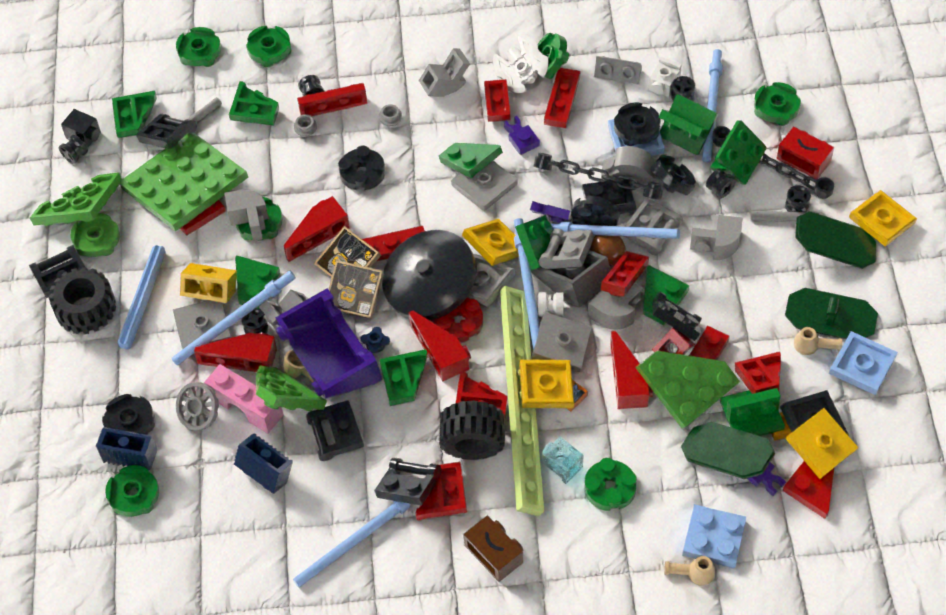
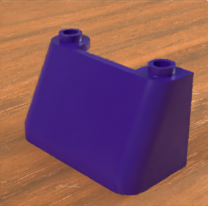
[275,288,382,399]

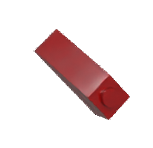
[284,196,350,262]
[409,311,471,382]
[610,331,653,409]
[194,333,277,372]

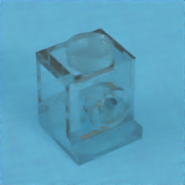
[542,437,584,484]

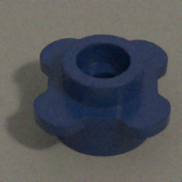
[360,327,390,353]

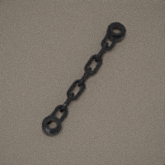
[712,126,834,199]
[533,153,663,200]

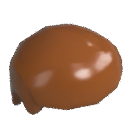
[589,235,626,267]

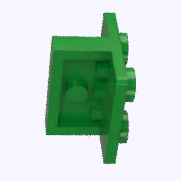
[658,95,718,155]
[710,120,767,185]
[720,388,785,436]

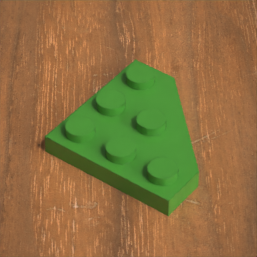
[30,173,122,226]
[635,351,740,428]
[256,366,327,412]

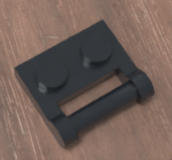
[136,113,197,149]
[582,179,637,215]
[29,245,85,298]
[652,291,702,341]
[306,400,364,461]
[374,457,441,506]

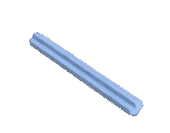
[118,245,166,349]

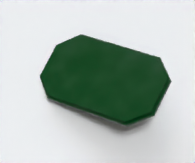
[795,211,876,269]
[785,288,878,339]
[681,421,775,479]

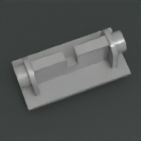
[594,56,642,84]

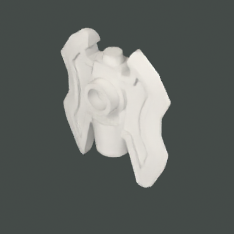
[493,34,548,93]

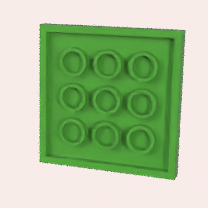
[119,133,249,231]

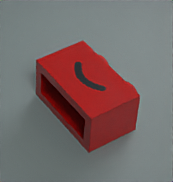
[776,126,834,179]

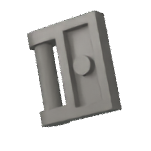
[623,198,683,255]
[539,228,594,269]

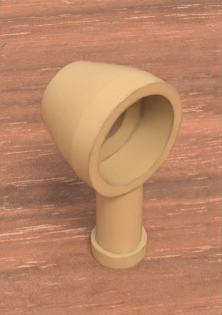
[794,327,842,355]
[283,350,314,382]
[664,556,715,585]

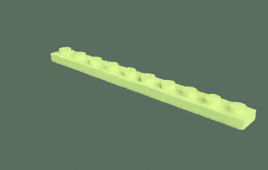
[500,286,544,516]

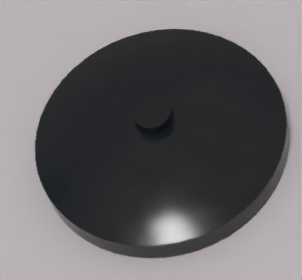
[382,230,477,320]

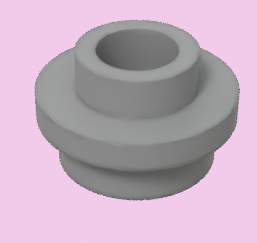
[379,104,402,126]
[294,115,317,136]

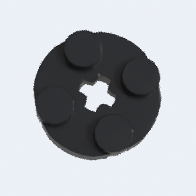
[614,102,661,146]
[338,145,385,190]
[651,154,696,195]
[571,196,620,226]
[102,394,155,435]

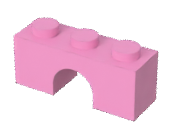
[204,364,284,433]

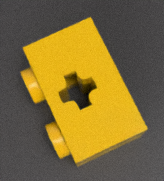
[180,263,237,303]

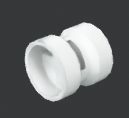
[538,292,563,317]

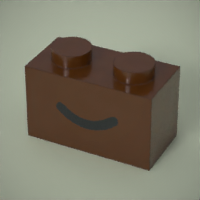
[463,515,523,582]

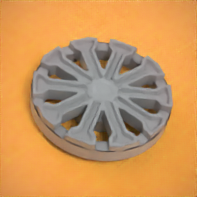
[176,382,219,430]

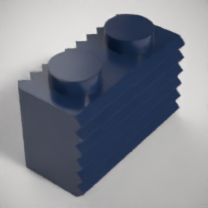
[96,427,158,471]
[234,433,293,494]

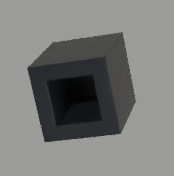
[61,108,101,148]

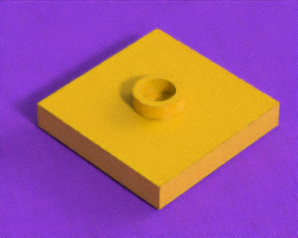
[848,190,917,247]
[462,219,519,266]
[519,360,574,408]
[785,408,859,479]

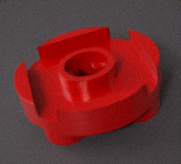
[434,297,483,343]

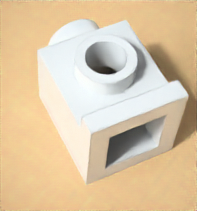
[648,57,682,98]

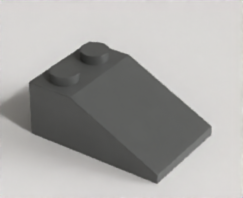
[531,244,611,307]

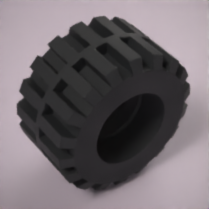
[49,267,116,334]
[439,401,505,460]

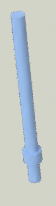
[702,49,723,162]
[514,218,540,350]
[551,222,680,239]
[172,270,296,366]
[293,501,410,588]

